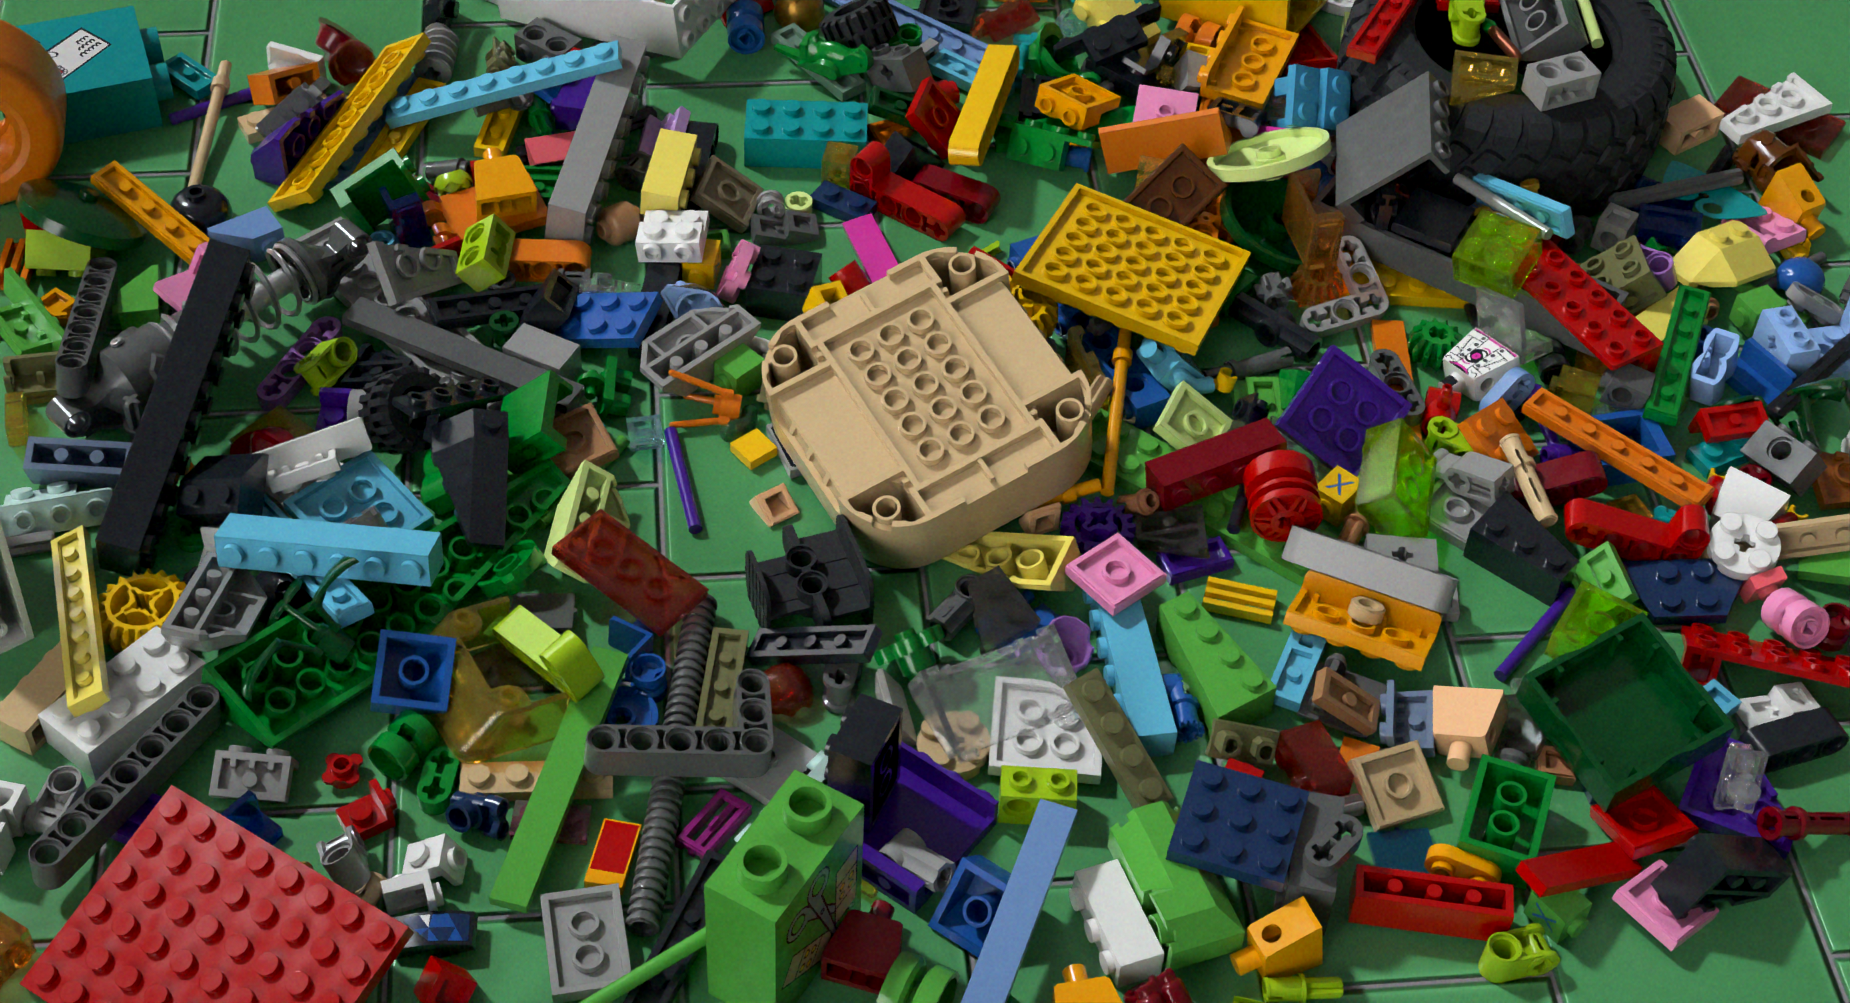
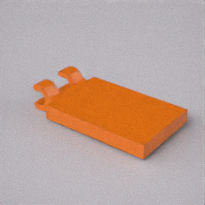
[421,172,548,245]

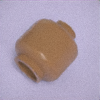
[596,201,644,246]

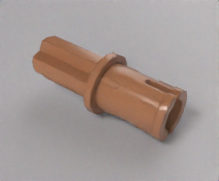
[1338,497,1377,545]

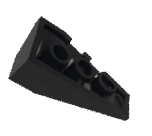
[431,408,509,550]

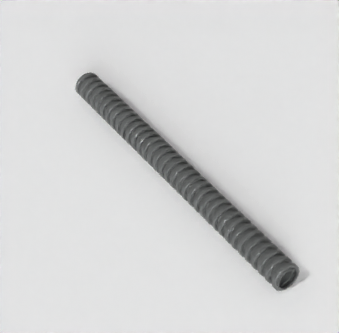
[625,592,718,937]

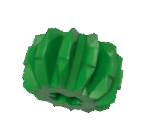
[1407,317,1463,372]

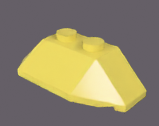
[1673,220,1776,287]

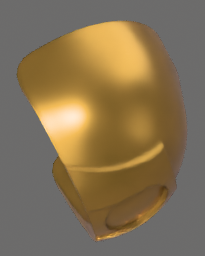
[774,0,825,32]

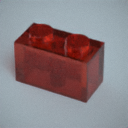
[1274,719,1354,797]

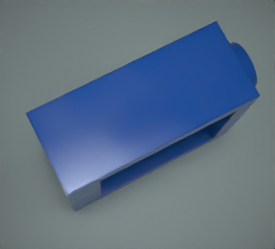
[1568,408,1676,487]

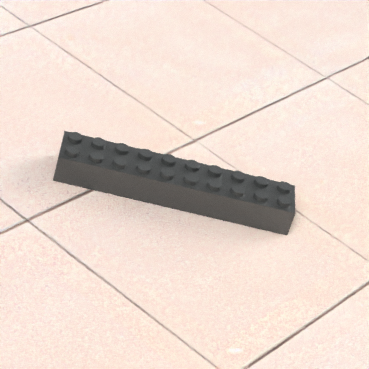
[1306,175,1629,358]

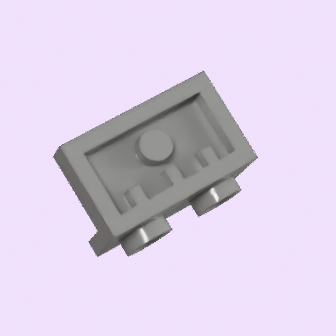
[209,745,299,804]

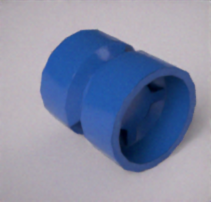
[726,0,765,54]

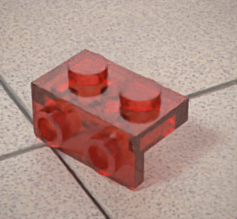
[969,0,1040,42]

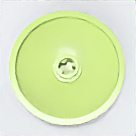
[1207,127,1332,182]

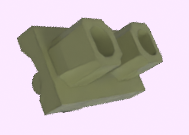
[1205,718,1280,768]

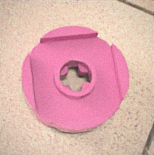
[716,239,761,304]

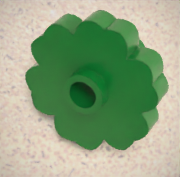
[874,624,945,684]

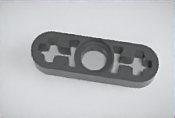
[1368,349,1425,427]

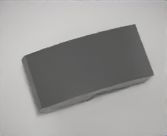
[750,209,819,246]

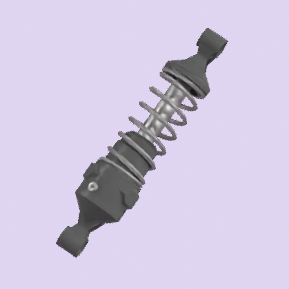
[45,219,372,438]

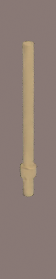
[188,60,232,187]

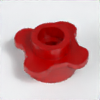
[322,753,363,789]

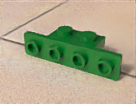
[997,113,1102,172]

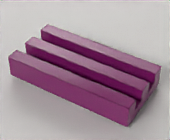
[675,788,752,861]

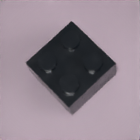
[746,244,822,322]

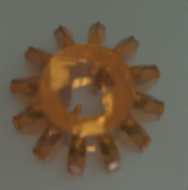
[1290,261,1344,308]

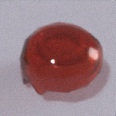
[328,40,376,86]
[764,663,815,717]

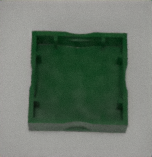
[1515,612,1735,812]

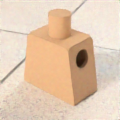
[1433,685,1508,771]

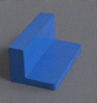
[1725,338,1797,404]

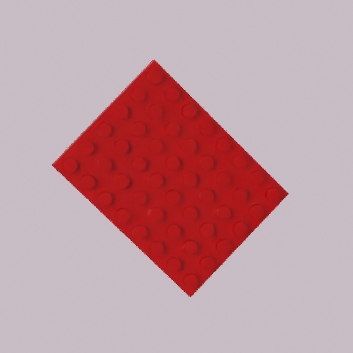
[19,785,414,1003]

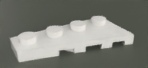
[1719,72,1833,145]

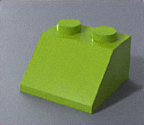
[25,229,107,278]

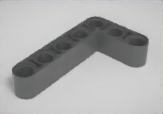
[584,668,774,778]

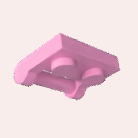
[1721,206,1807,254]

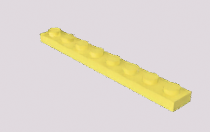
[51,525,110,718]

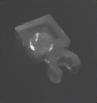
[579,273,641,293]

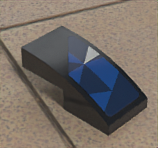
[393,910,478,959]

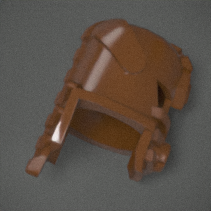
[1732,129,1824,193]

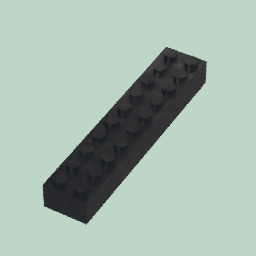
[95,239,256,577]

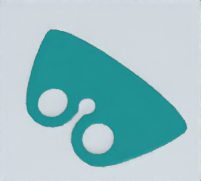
[1663,161,1767,219]

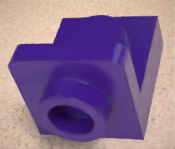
[315,387,352,432]

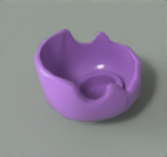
[1039,615,1095,674]

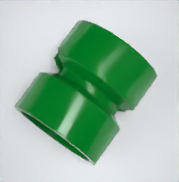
[367,709,439,782]

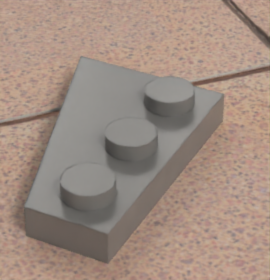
[366,241,464,306]

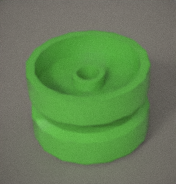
[876,950,959,1003]

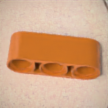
[508,239,592,282]

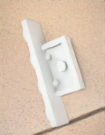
[252,417,372,494]

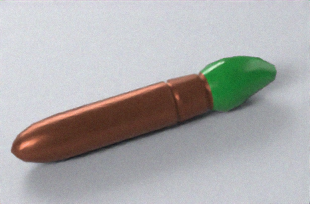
[1481,17,1522,62]

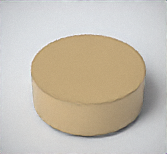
[1348,596,1386,625]

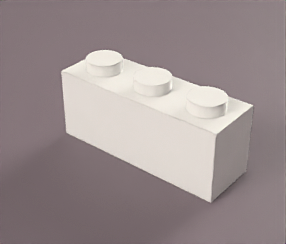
[1069,859,1165,988]

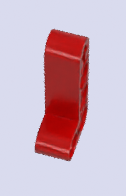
[849,141,966,242]
[1564,498,1710,561]

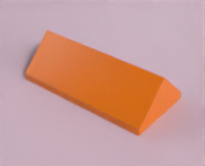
[1098,107,1233,174]

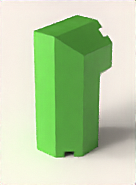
[1107,800,1245,970]

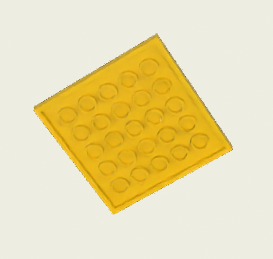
[1011,183,1251,356]

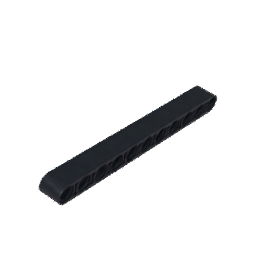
[628,120,719,359]

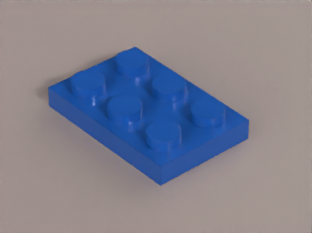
[554,292,663,348]

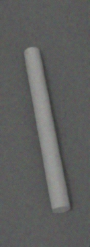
[1453,173,1553,240]

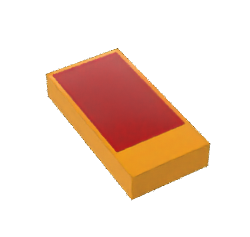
[584,818,642,895]

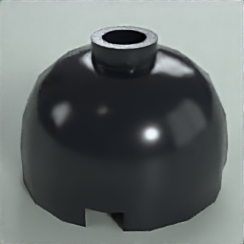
[170,184,234,237]

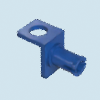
[608,609,662,683]

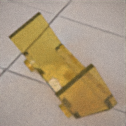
[429,596,569,764]

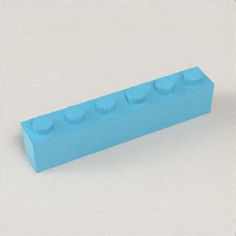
[214,513,444,587]
[1082,589,1177,757]

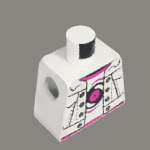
[1438,327,1520,401]

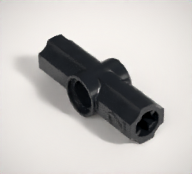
[1228,292,1323,363]

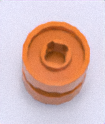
[1175,13,1224,48]

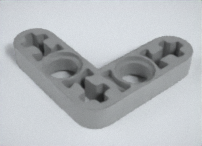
[1299,235,1389,338]

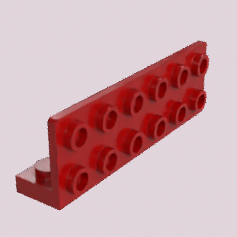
[1487,230,1664,372]
[1680,623,1850,688]

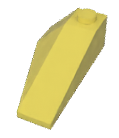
[942,531,1081,591]

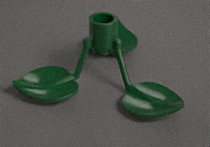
[1710,377,1847,448]
[241,556,359,702]

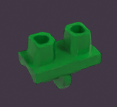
[577,355,633,422]

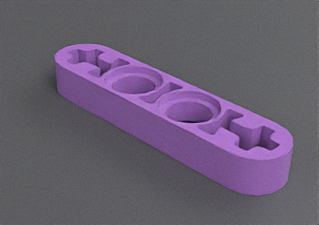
[257,316,343,412]

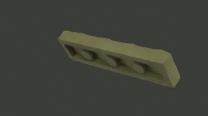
[695,627,749,727]
[1063,667,1174,809]

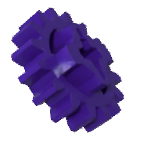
[1060,497,1136,554]

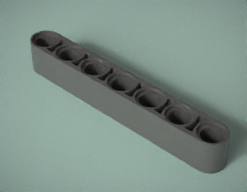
[55,257,118,398]
[28,684,222,890]

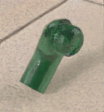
[720,405,758,443]

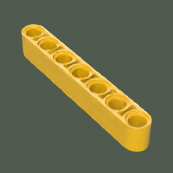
[948,44,1020,166]

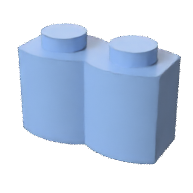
[1689,328,1739,406]

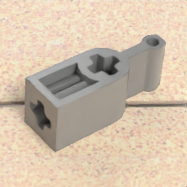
[1420,448,1514,506]

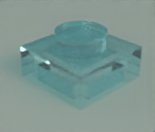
[626,414,665,452]

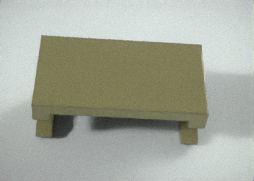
[3,351,59,407]

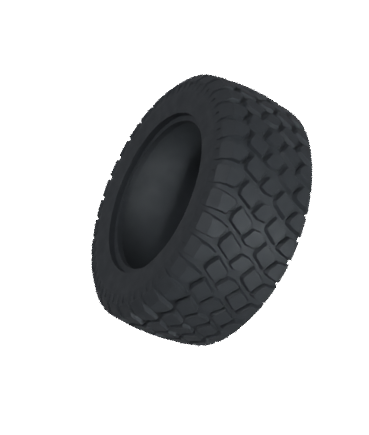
[1336,0,1677,226]

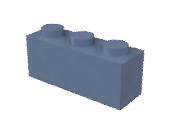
[23,436,132,489]

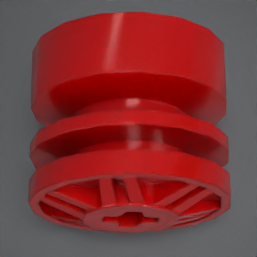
[1243,450,1324,542]

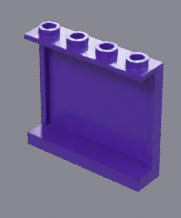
[862,741,999,914]

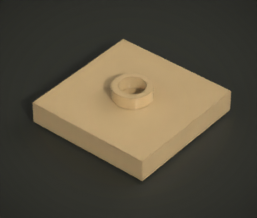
[1347,740,1445,833]

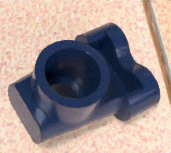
[445,791,509,841]

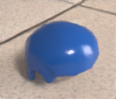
[1776,257,1825,299]

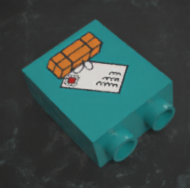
[2,6,174,144]

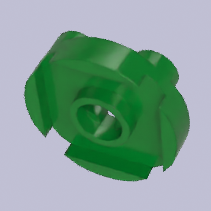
[477,539,547,598]

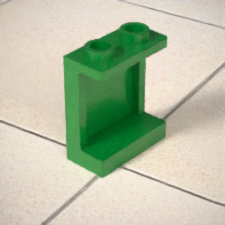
[329,147,431,236]
[501,369,573,474]

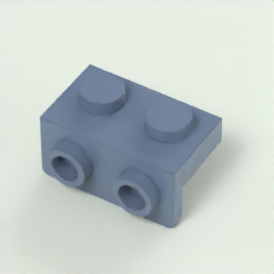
[1379,680,1435,757]

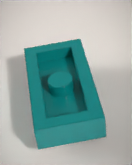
[163,52,216,100]
[1685,438,1750,479]

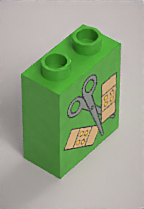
[704,769,864,1003]

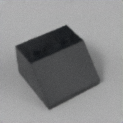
[176,453,269,526]

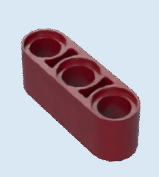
[911,164,1001,224]
[1510,451,1608,513]

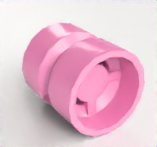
[1761,587,1830,649]

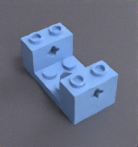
[1752,298,1850,380]

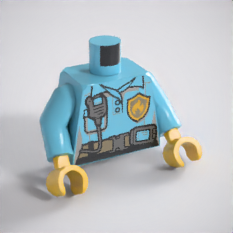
[1136,338,1238,395]

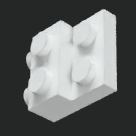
[635,210,710,263]

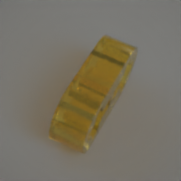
[5,391,29,447]

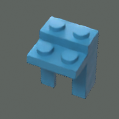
[1271,64,1352,136]

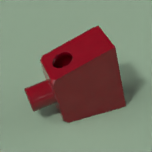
[821,900,903,995]

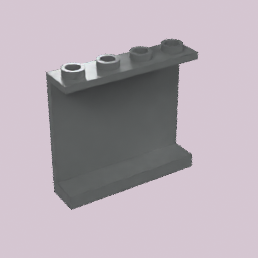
[1335,71,1452,226]

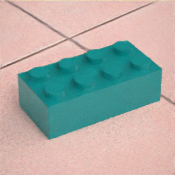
[744,99,868,170]

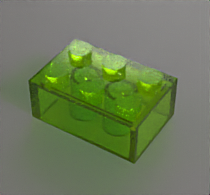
[1355,417,1437,538]

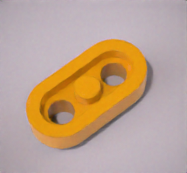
[1424,843,1502,883]

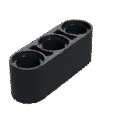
[1738,707,1850,774]

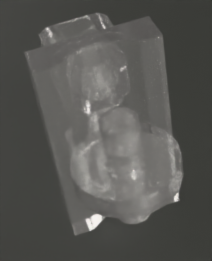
[1713,742,1768,814]

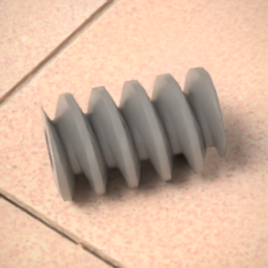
[414,22,460,83]

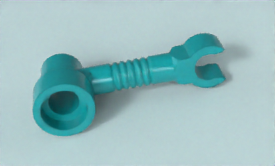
[1013,32,1038,89]

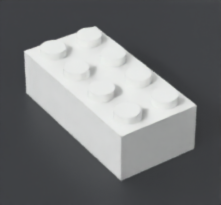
[38,626,206,781]

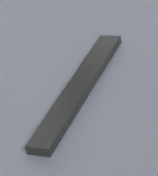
[341,296,585,414]

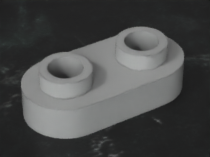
[1785,282,1844,326]

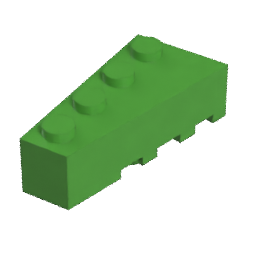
[1155,591,1277,738]

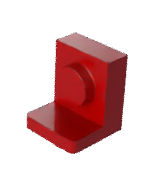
[335,778,397,841]

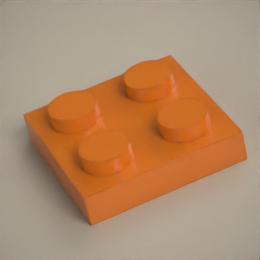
[1457,397,1539,463]

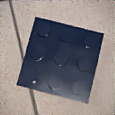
[1166,760,1310,893]

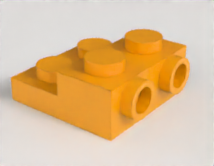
[1034,73,1121,131]

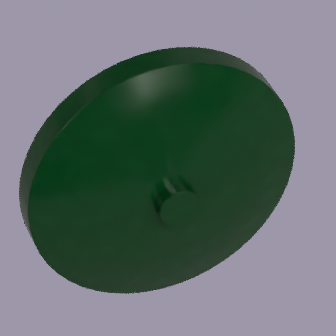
[16,178,148,250]
[1220,178,1336,273]

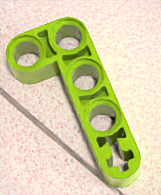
[492,605,605,703]

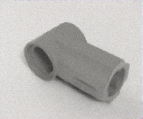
[878,828,956,893]

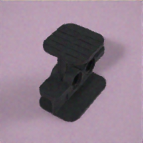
[745,514,875,628]

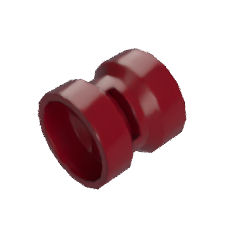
[1816,602,1850,652]

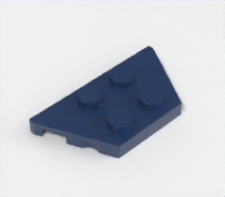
[1622,558,1744,625]

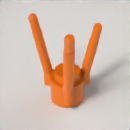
[668,369,742,428]

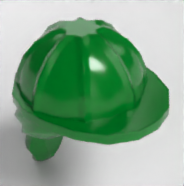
[1028,22,1101,84]

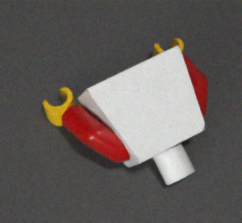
[1704,466,1809,528]

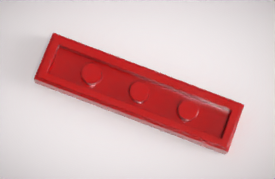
[1346,0,1418,64]
[1515,841,1643,898]

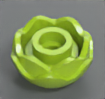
[434,169,473,196]

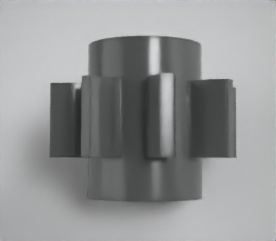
[1253,272,1294,310]

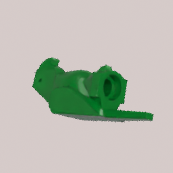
[774,30,874,80]

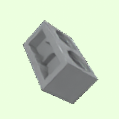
[1521,51,1601,112]

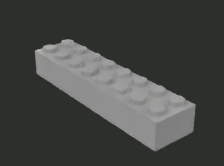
[545,34,650,245]

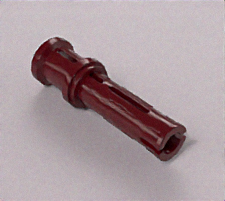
[1757,806,1850,841]

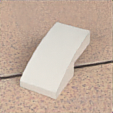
[1736,682,1820,729]

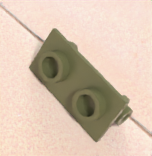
[485,36,516,73]

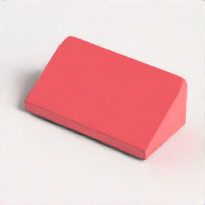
[524,131,575,166]

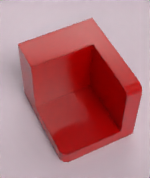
[413,955,478,1003]

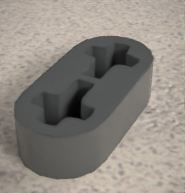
[1302,814,1363,878]

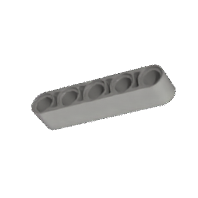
[1281,524,1459,614]

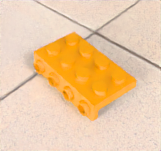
[1197,5,1299,110]
[1283,569,1443,671]

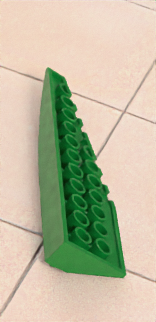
[201,458,571,749]

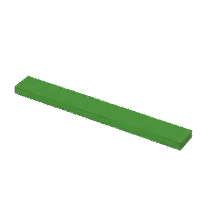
[489,646,629,914]

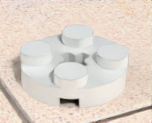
[1707,512,1781,581]

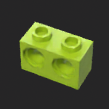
[455,213,516,292]
[998,765,1077,827]

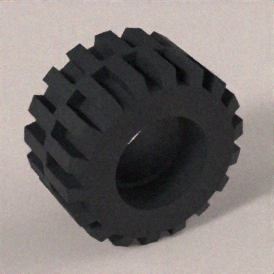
[819,0,900,51]
[358,365,447,455]

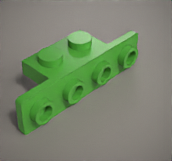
[0,267,65,355]

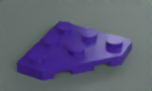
[1678,737,1793,860]

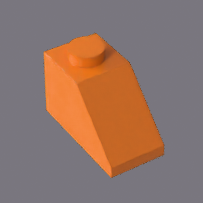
[247,62,320,105]

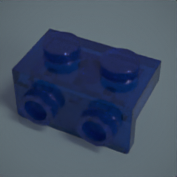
[1635,203,1703,251]

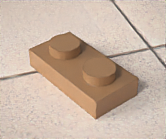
[1312,667,1380,736]

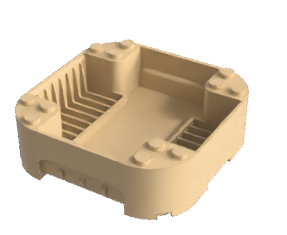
[762,247,1092,569]

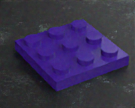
[1274,345,1413,479]

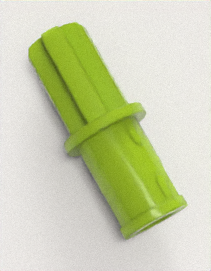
[1262,972,1344,1003]

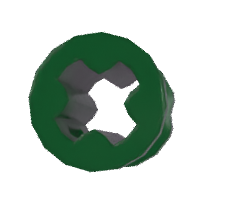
[489,310,519,353]

